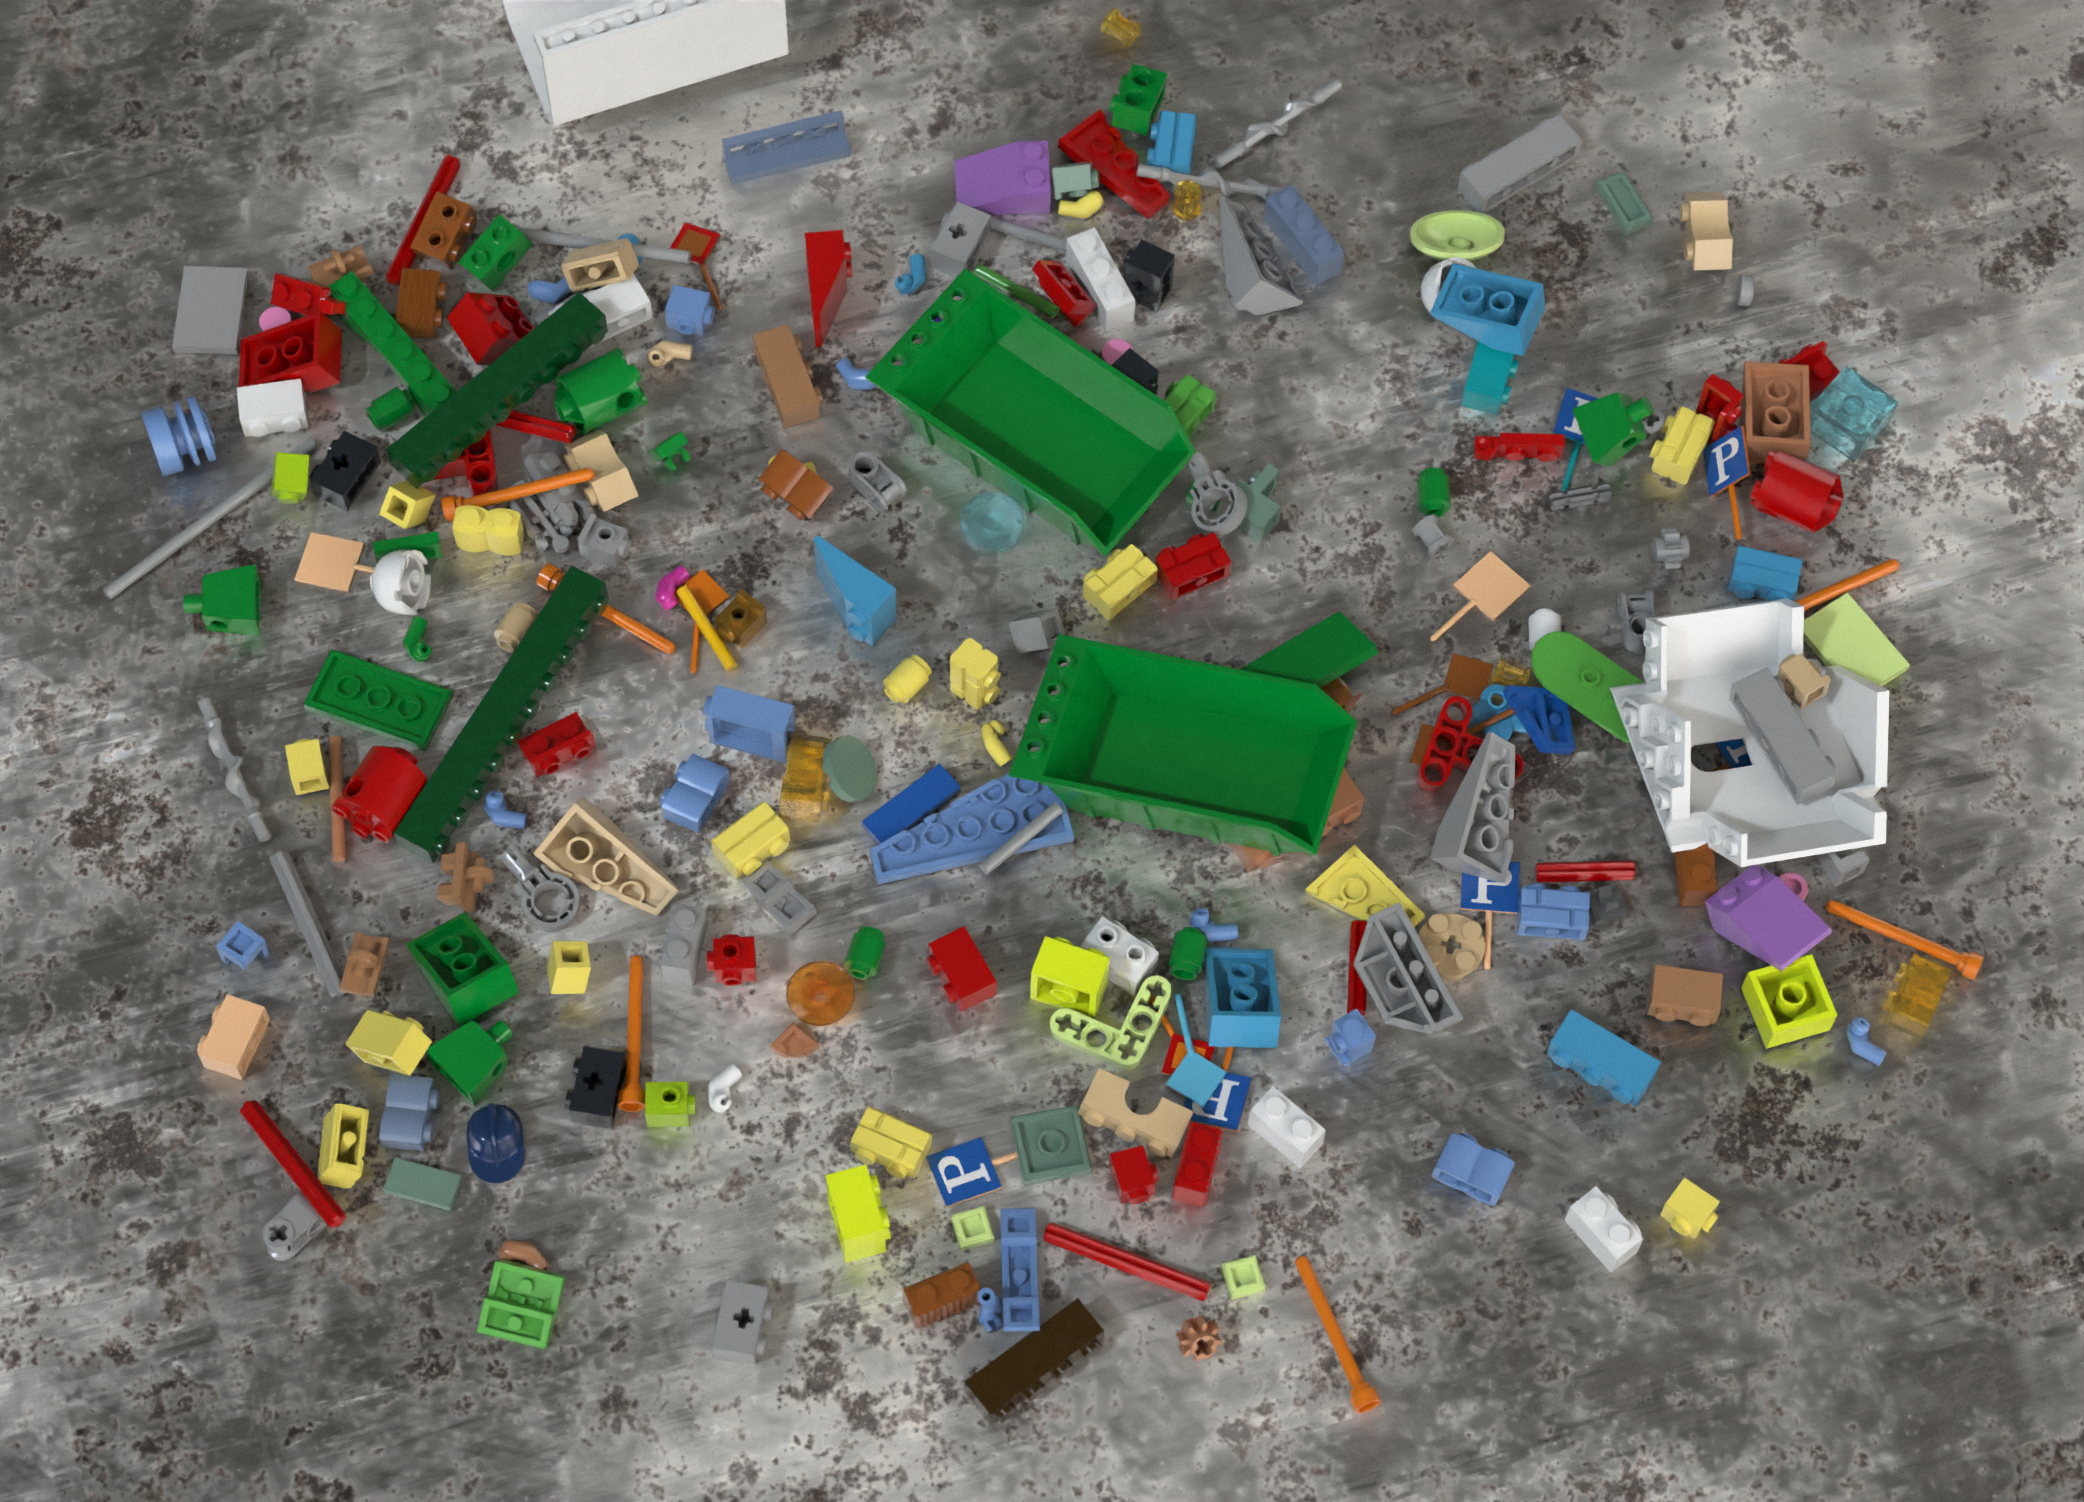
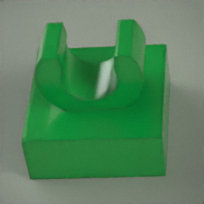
[648,431,690,471]

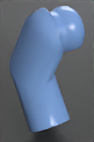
[527,277,572,304]

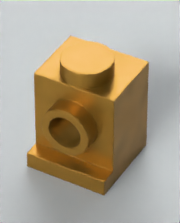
[715,589,767,649]

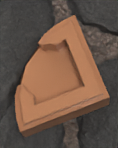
[770,1022,819,1058]

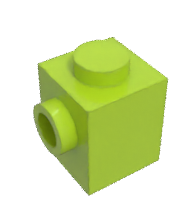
[271,452,309,504]
[645,1082,696,1127]

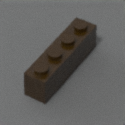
[964,1298,1104,1425]

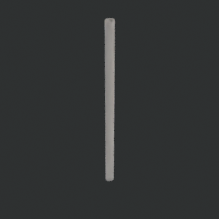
[473,221,692,264]
[103,437,317,600]

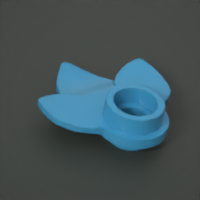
[1467,684,1527,741]

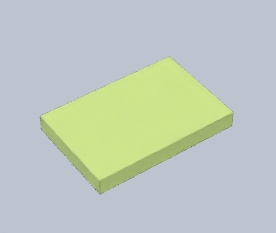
[1803,592,1910,687]

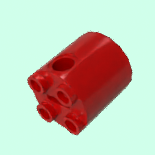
[1750,450,1844,534]
[331,746,428,843]

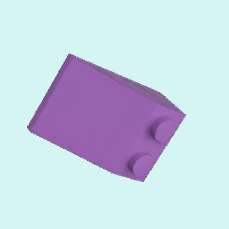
[955,141,1051,215]
[1705,865,1832,971]

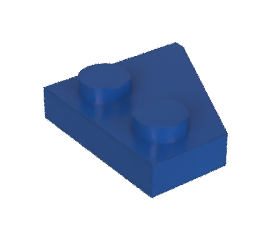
[1503,685,1575,755]

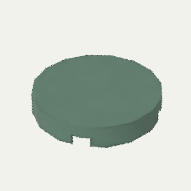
[823,735,877,803]

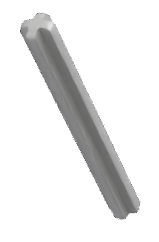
[270,850,345,997]

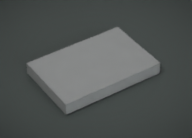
[172,266,249,355]

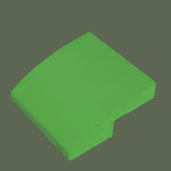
[477,1258,566,1349]

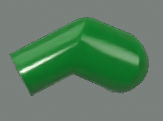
[403,616,432,662]

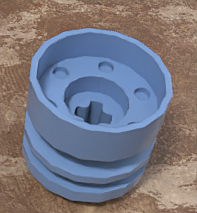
[141,395,216,477]

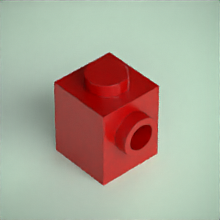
[1109,1145,1159,1204]

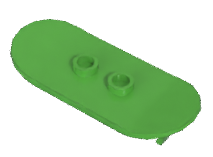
[1531,631,1644,744]

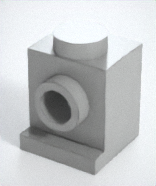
[577,513,631,568]

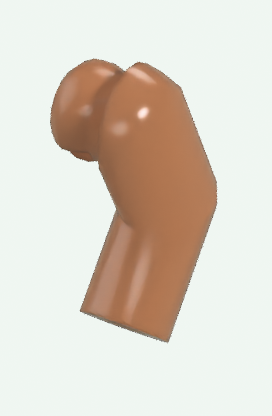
[498,1239,550,1270]

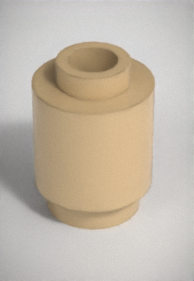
[494,602,539,652]

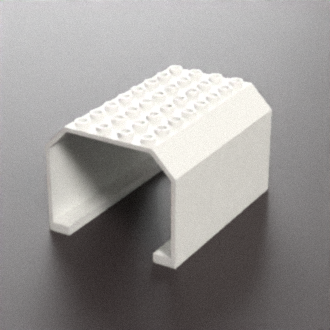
[502,0,789,126]

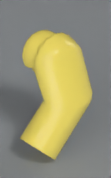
[1058,190,1103,219]
[980,720,1013,767]

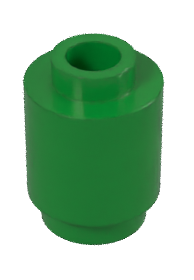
[365,386,416,431]
[1417,467,1451,517]
[844,926,886,980]
[1169,927,1208,980]

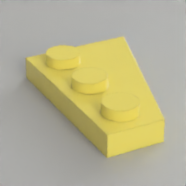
[1305,845,1425,928]

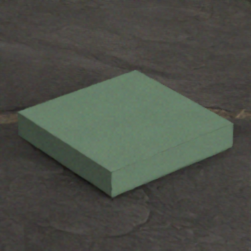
[1009,1105,1092,1186]

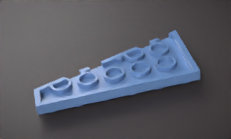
[870,773,1074,885]

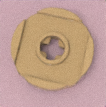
[1418,913,1485,981]

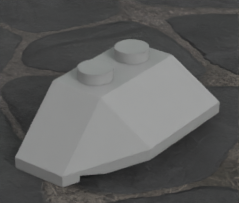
[1354,902,1463,1034]

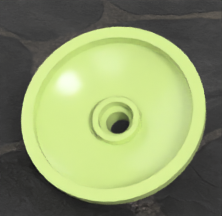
[1410,210,1505,262]

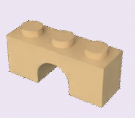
[1077,1067,1194,1158]

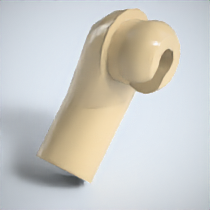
[647,340,693,367]

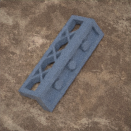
[722,110,851,185]

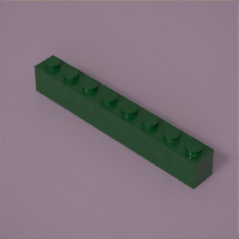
[387,292,608,489]

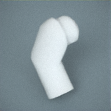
[708,1064,743,1113]

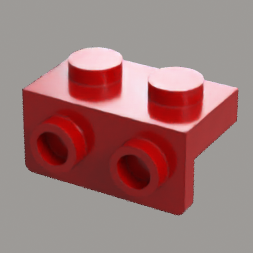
[1696,373,1744,444]

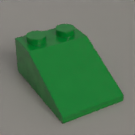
[405,912,519,1026]

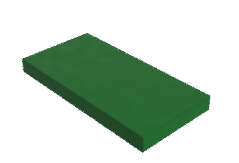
[1240,611,1378,688]
[304,649,453,751]

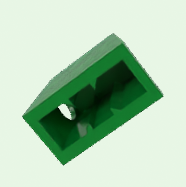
[1572,392,1654,467]
[183,565,261,635]
[426,1020,513,1106]

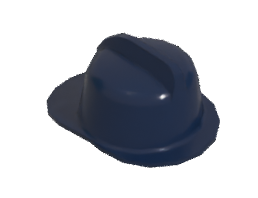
[466,1103,525,1184]

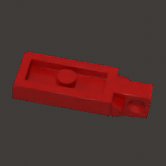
[270,273,346,317]
[1474,433,1565,462]

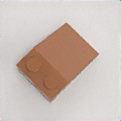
[1740,361,1811,464]

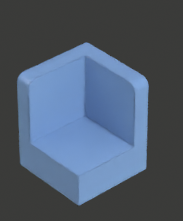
[216,921,270,970]

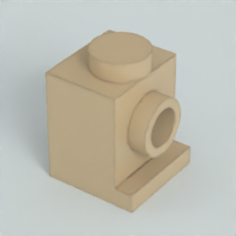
[1777,653,1831,710]

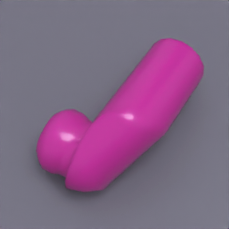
[655,565,690,610]

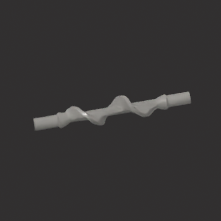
[1213,78,1342,168]
[1137,164,1285,199]
[198,698,271,842]

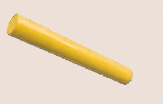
[676,585,738,672]

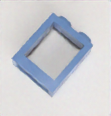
[703,685,796,763]

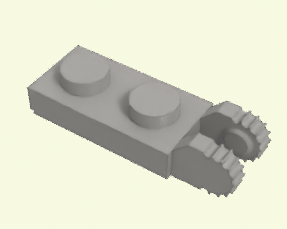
[524,450,594,527]

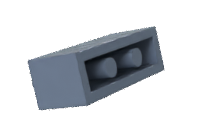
[1264,185,1344,286]

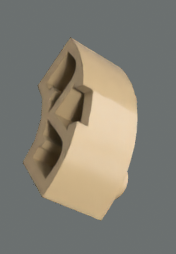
[1679,192,1733,271]
[564,429,639,512]

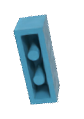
[1547,1009,1661,1107]

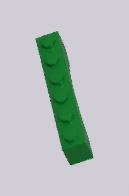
[327,271,457,417]

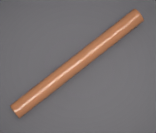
[329,736,346,862]

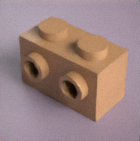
[1647,964,1723,1026]

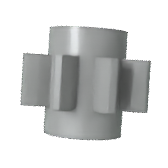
[1651,528,1689,570]

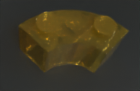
[778,733,832,823]

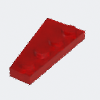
[1057,109,1170,219]

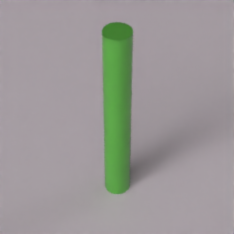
[973,263,1059,318]

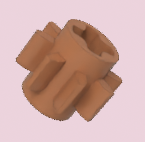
[1175,1315,1222,1362]

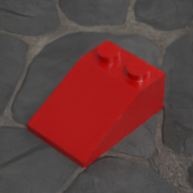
[805,230,853,347]
[239,311,342,392]

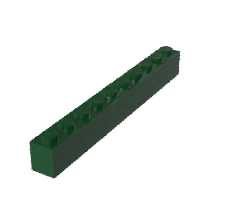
[394,565,609,864]

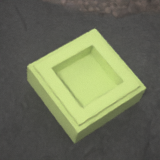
[951,1206,994,1251]
[1221,1255,1266,1300]

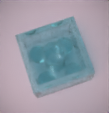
[1810,365,1899,462]

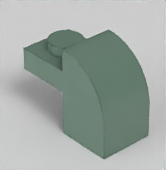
[1232,463,1281,544]

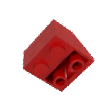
[447,292,535,366]

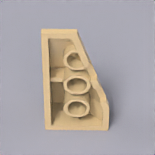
[533,797,680,916]

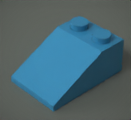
[1430,263,1546,356]
[813,535,897,646]
[1205,948,1281,1048]

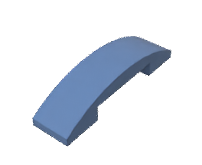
[1000,1208,1040,1332]

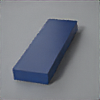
[862,763,961,844]

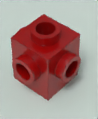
[707,934,756,986]

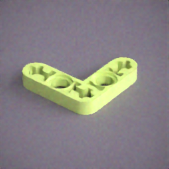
[1050,975,1172,1070]

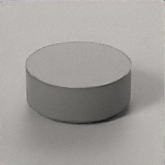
[1737,274,1754,307]

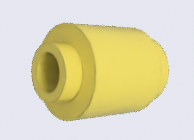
[883,655,932,703]

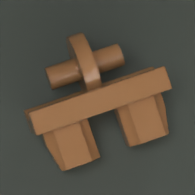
[307,245,373,286]
[437,842,494,912]
[340,932,390,998]

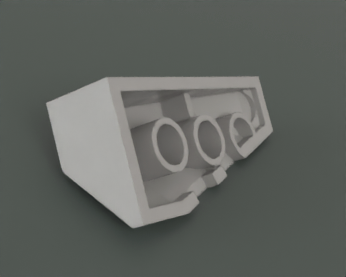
[1219,196,1304,315]
[1430,732,1515,883]

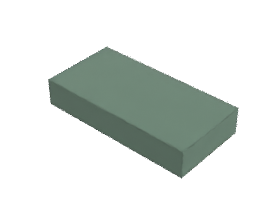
[1595,171,1653,235]
[383,1157,463,1211]

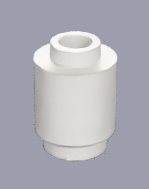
[1528,608,1562,651]

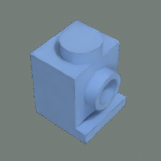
[1325,1009,1376,1067]

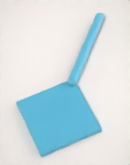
[1166,993,1227,1107]

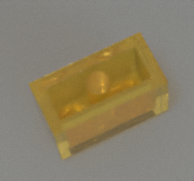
[1882,954,1952,1040]

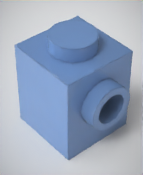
[664,285,715,336]

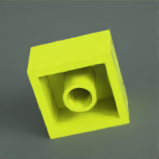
[1030,936,1110,1019]
[1741,954,1837,1049]
[825,1164,891,1263]

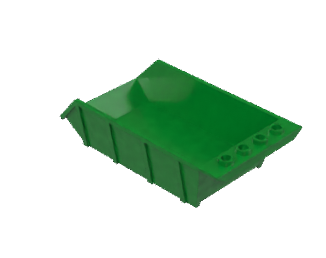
[865,269,1196,556]
[1009,634,1358,857]

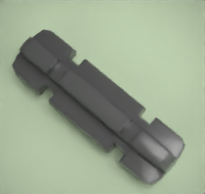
[1548,482,1612,511]

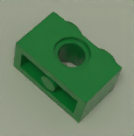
[459,214,533,292]

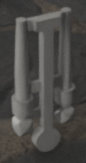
[507,477,573,553]

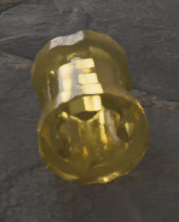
[1101,9,1141,48]
[1173,180,1202,221]
[1491,656,1532,687]

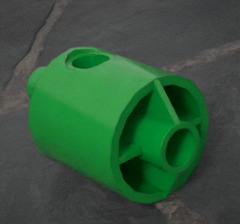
[553,347,648,435]

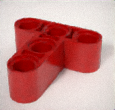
[433,428,499,496]
[1416,696,1524,792]

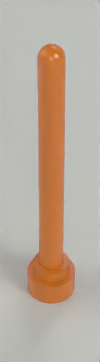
[441,467,594,523]
[1794,559,1899,611]
[536,562,676,654]
[1826,900,1984,981]
[618,955,646,1112]
[1295,1256,1381,1414]

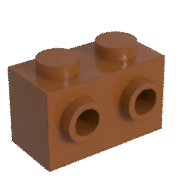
[410,191,478,270]

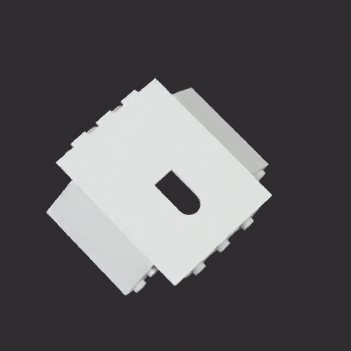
[1610,598,1889,867]

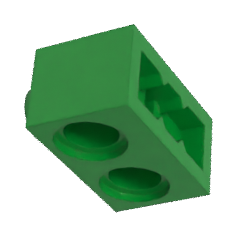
[1109,64,1168,135]

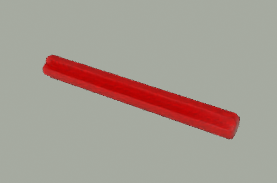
[386,155,460,286]
[240,1100,346,1228]
[1043,1222,1211,1301]

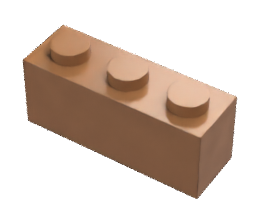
[752,324,824,429]

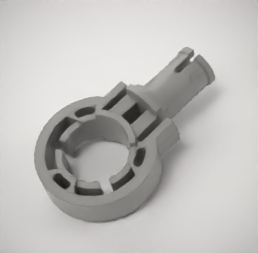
[1186,453,1247,536]
[499,845,580,932]

